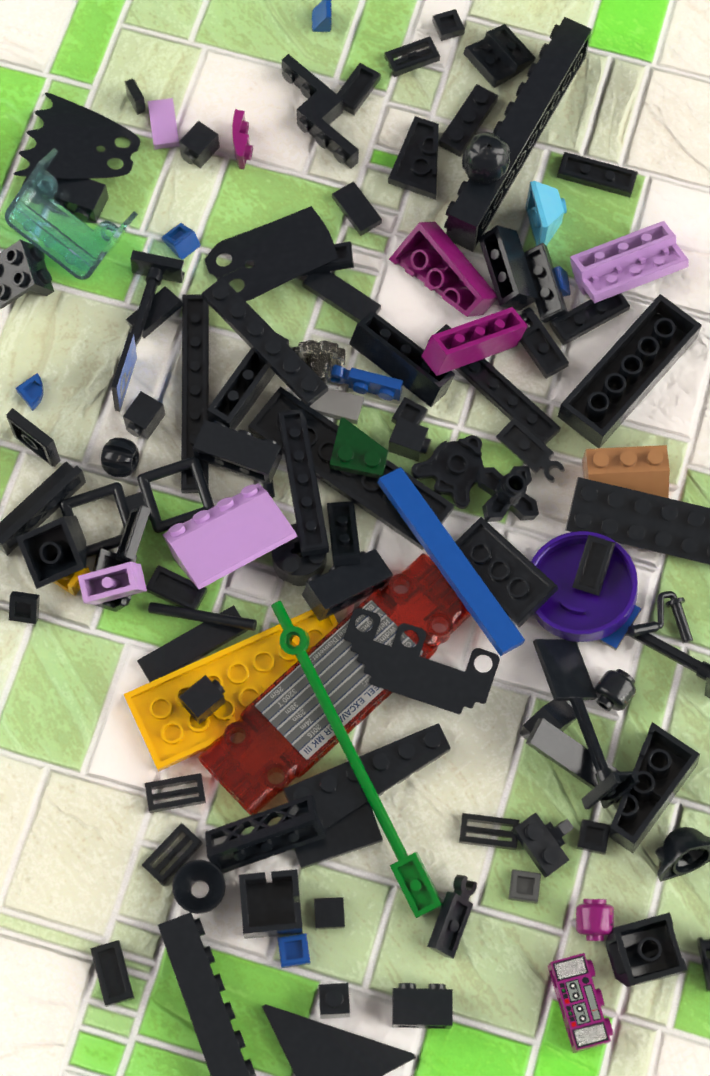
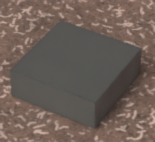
[508,869,541,904]

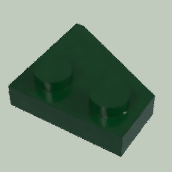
[329,418,388,479]

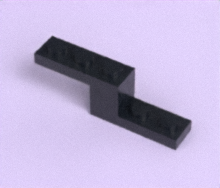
[281,54,359,169]

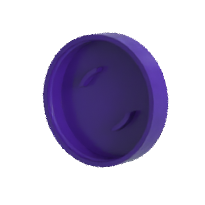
[531,531,638,642]

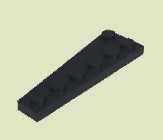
[283,723,451,831]

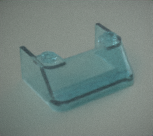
[5,148,138,280]

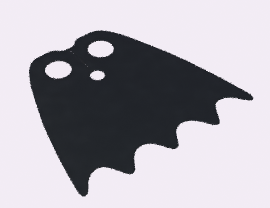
[13,93,140,179]

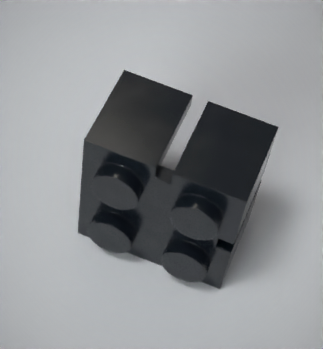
[239,869,303,939]

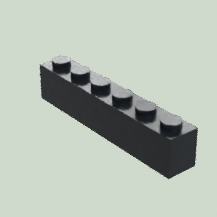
[158,912,256,1076]

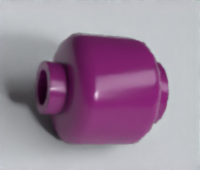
[576,899,614,941]

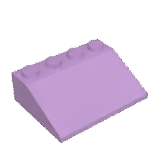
[162,483,298,589]

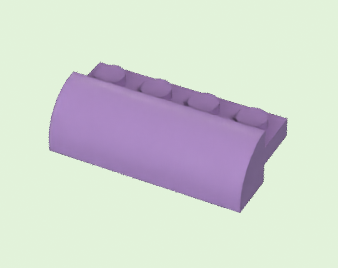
[570,221,689,303]

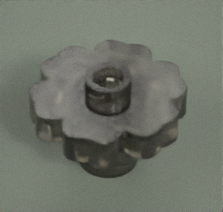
[292,340,346,384]

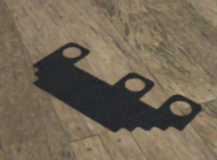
[344,608,500,714]

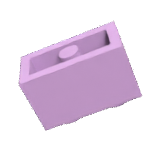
[78,562,147,605]

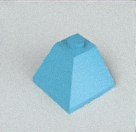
[525,181,567,246]

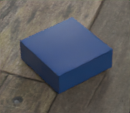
[277,933,311,968]

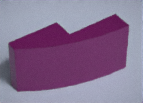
[232,109,253,169]

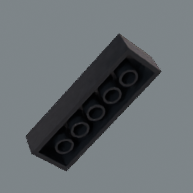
[557,294,702,448]

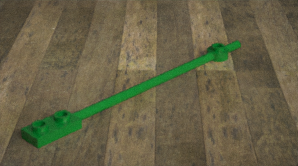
[271,601,443,918]

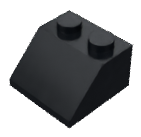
[16,515,87,589]

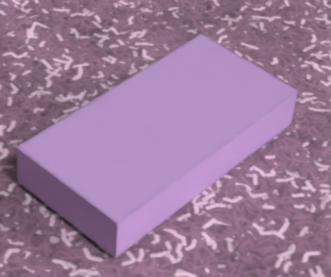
[148,98,179,150]

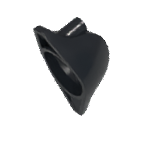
[655,827,710,882]

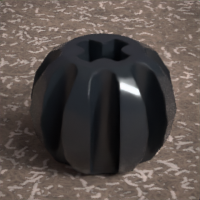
[101,438,139,477]

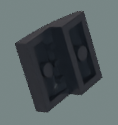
[463,24,536,88]

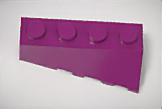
[389,222,497,317]

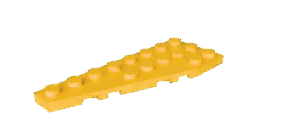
[124,610,340,772]

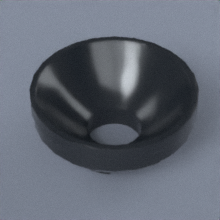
[172,860,226,914]

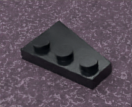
[388,116,439,200]

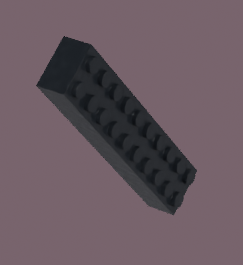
[444,17,592,252]

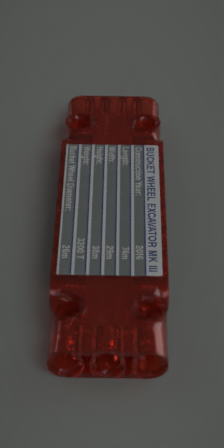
[197,553,471,815]

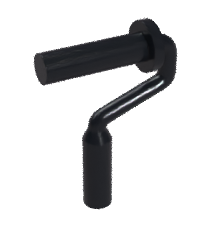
[628,591,693,643]

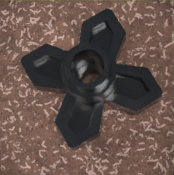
[476,466,539,522]

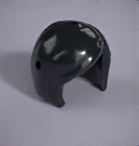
[462,132,510,184]

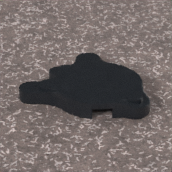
[411,435,484,509]

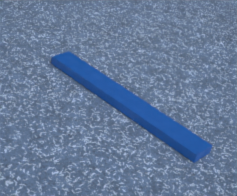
[377,467,525,657]

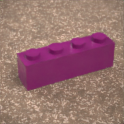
[421,307,528,376]

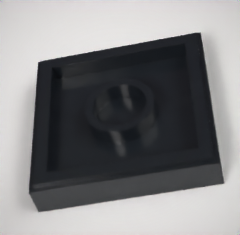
[6,408,61,467]

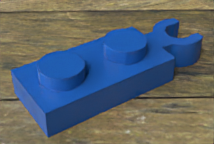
[330,365,403,401]

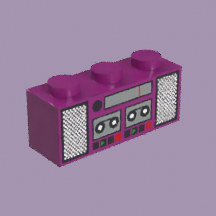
[548,953,613,1053]

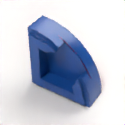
[16,373,44,411]

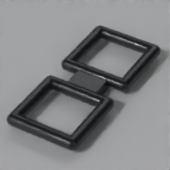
[60,456,214,558]

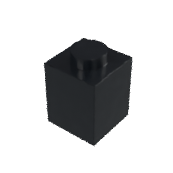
[179,120,220,168]
[123,391,165,440]
[388,418,431,462]
[179,675,225,725]
[319,983,350,1019]

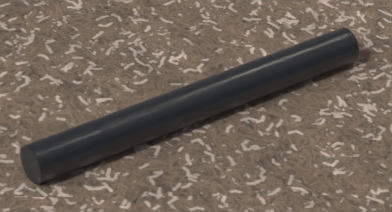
[148,602,257,631]

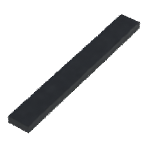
[181,294,209,493]

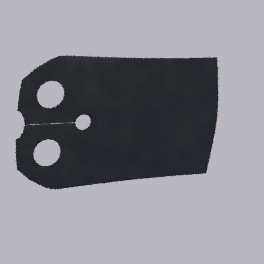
[205,206,338,301]

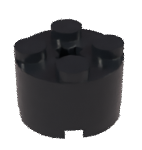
[271,524,327,586]

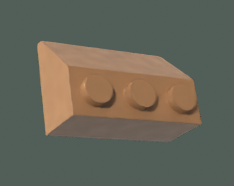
[582,445,670,498]

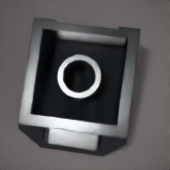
[605,912,687,987]

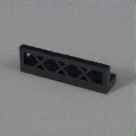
[0,461,86,556]
[205,794,326,873]

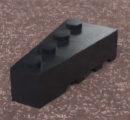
[609,722,700,853]

